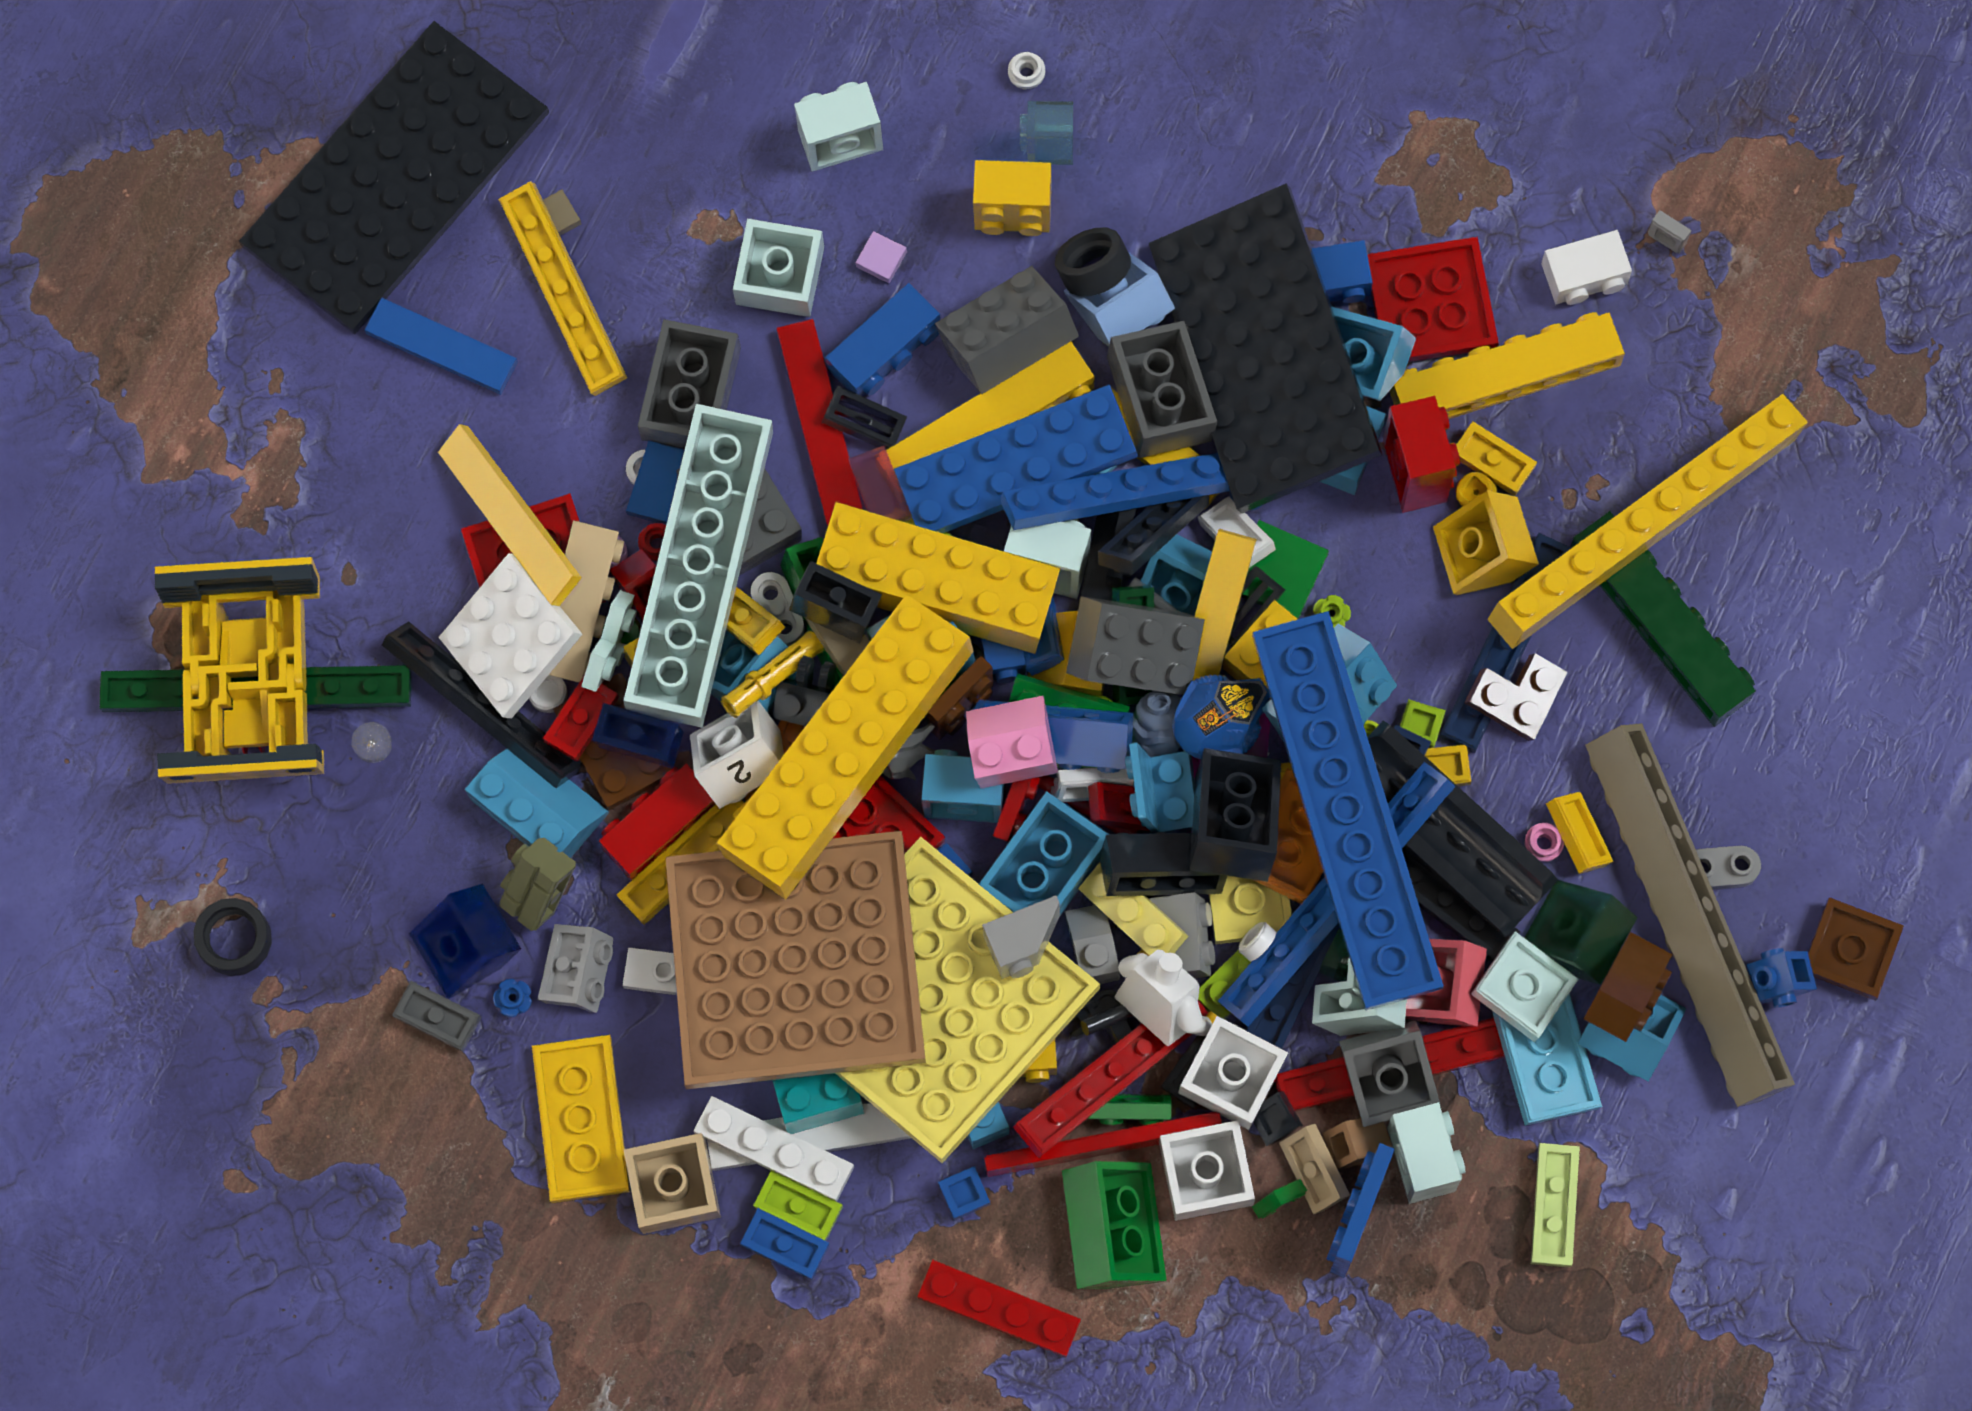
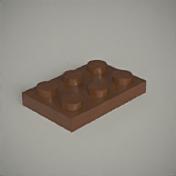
[553,672,674,811]

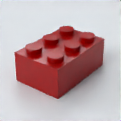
[1382,396,1460,513]

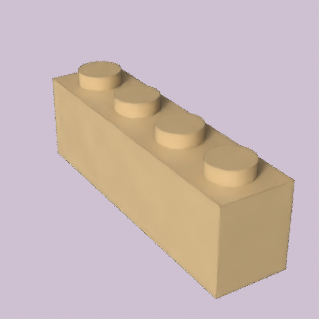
[549,520,624,682]

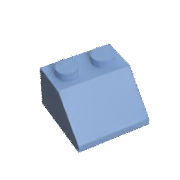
[1064,252,1175,347]

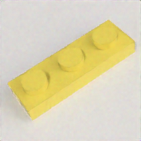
[1078,863,1189,956]

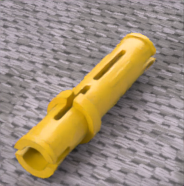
[721,631,824,718]

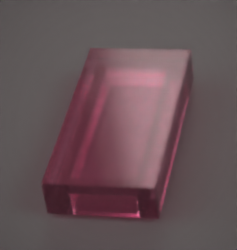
[848,446,911,522]

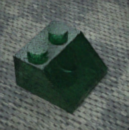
[1524,880,1638,985]

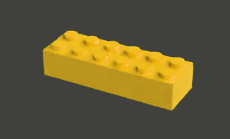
[816,502,1060,654]

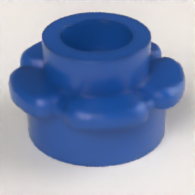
[493,979,532,1017]

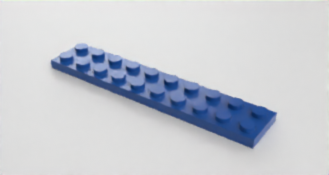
[1252,611,1444,1011]

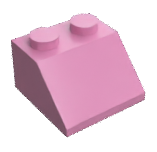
[966,696,1058,788]

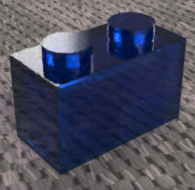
[592,703,684,769]

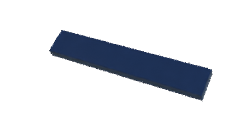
[1440,532,1571,753]

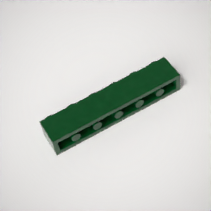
[1570,511,1756,727]

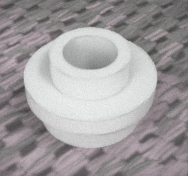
[1008,52,1045,89]

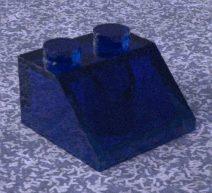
[409,883,522,999]

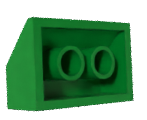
[1062,1161,1167,1289]

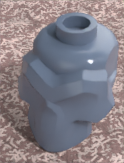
[1132,691,1181,757]

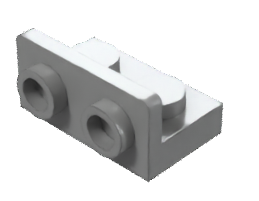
[538,924,613,1013]

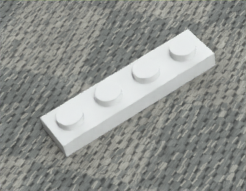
[694,1096,854,1202]

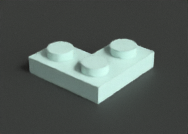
[581,590,637,692]

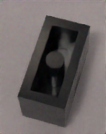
[789,561,882,644]

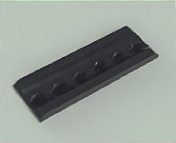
[1367,720,1558,938]

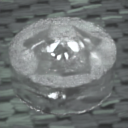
[352,722,392,763]

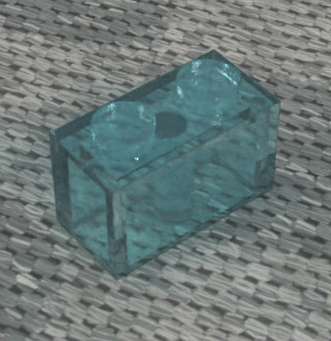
[1020,101,1073,165]

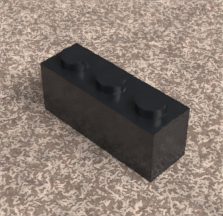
[1099,832,1227,896]

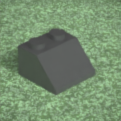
[1339,1020,1441,1127]

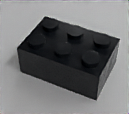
[1189,748,1281,882]

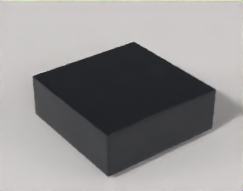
[1253,1091,1303,1146]

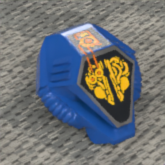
[1172,674,1271,759]

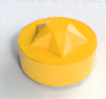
[1456,472,1497,506]

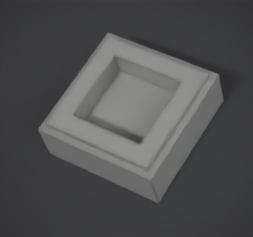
[1648,210,1692,254]

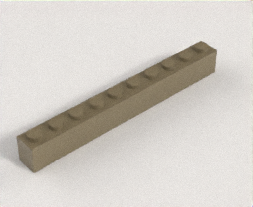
[1585,723,1795,1107]

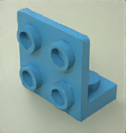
[1125,742,1195,834]

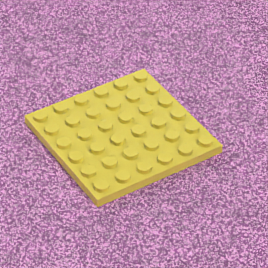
[835,837,1100,1163]

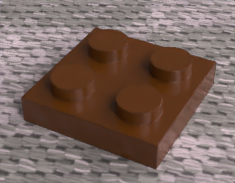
[927,656,994,740]
[1808,897,1904,1001]

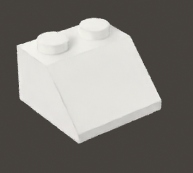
[1178,1016,1288,1130]

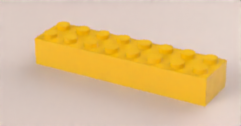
[717,594,974,900]

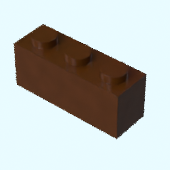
[1583,932,1673,1042]

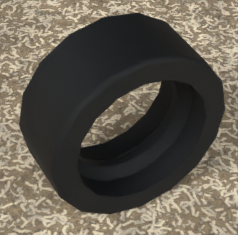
[1055,227,1131,296]
[193,898,272,976]

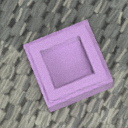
[856,231,907,283]

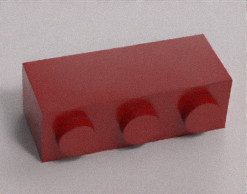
[599,763,716,881]

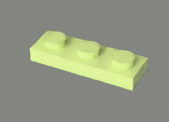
[1531,1143,1580,1268]

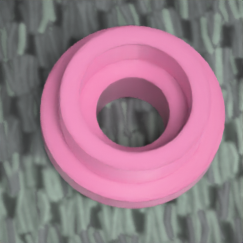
[1524,823,1564,862]

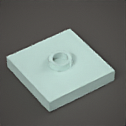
[1471,931,1578,1042]

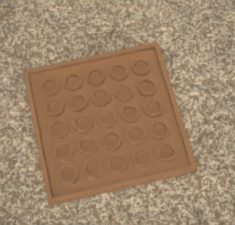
[666,831,926,1090]

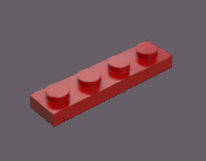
[917,1259,1081,1358]

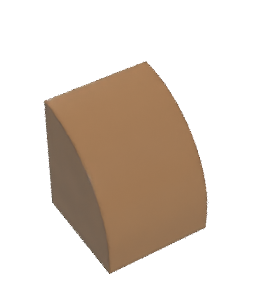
[1322,1118,1392,1170]

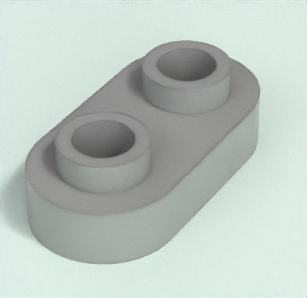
[1696,846,1761,890]

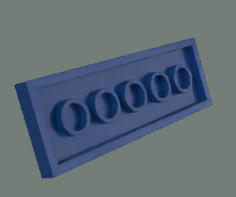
[894,384,1138,533]

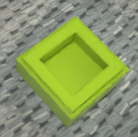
[1400,699,1446,748]

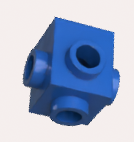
[1747,948,1817,1008]

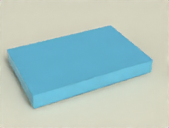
[1492,994,1602,1126]

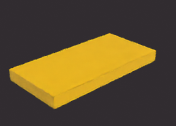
[532,1035,630,1203]

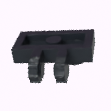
[773,656,837,726]

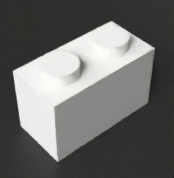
[1541,230,1632,305]

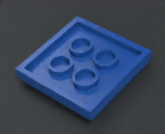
[1326,1143,1395,1278]

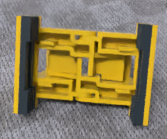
[155,557,324,784]

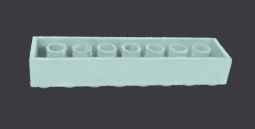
[624,404,773,728]

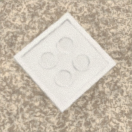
[439,553,583,719]

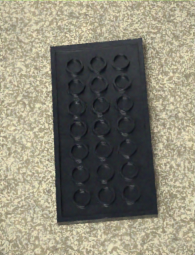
[239,21,549,334]
[1148,183,1383,514]

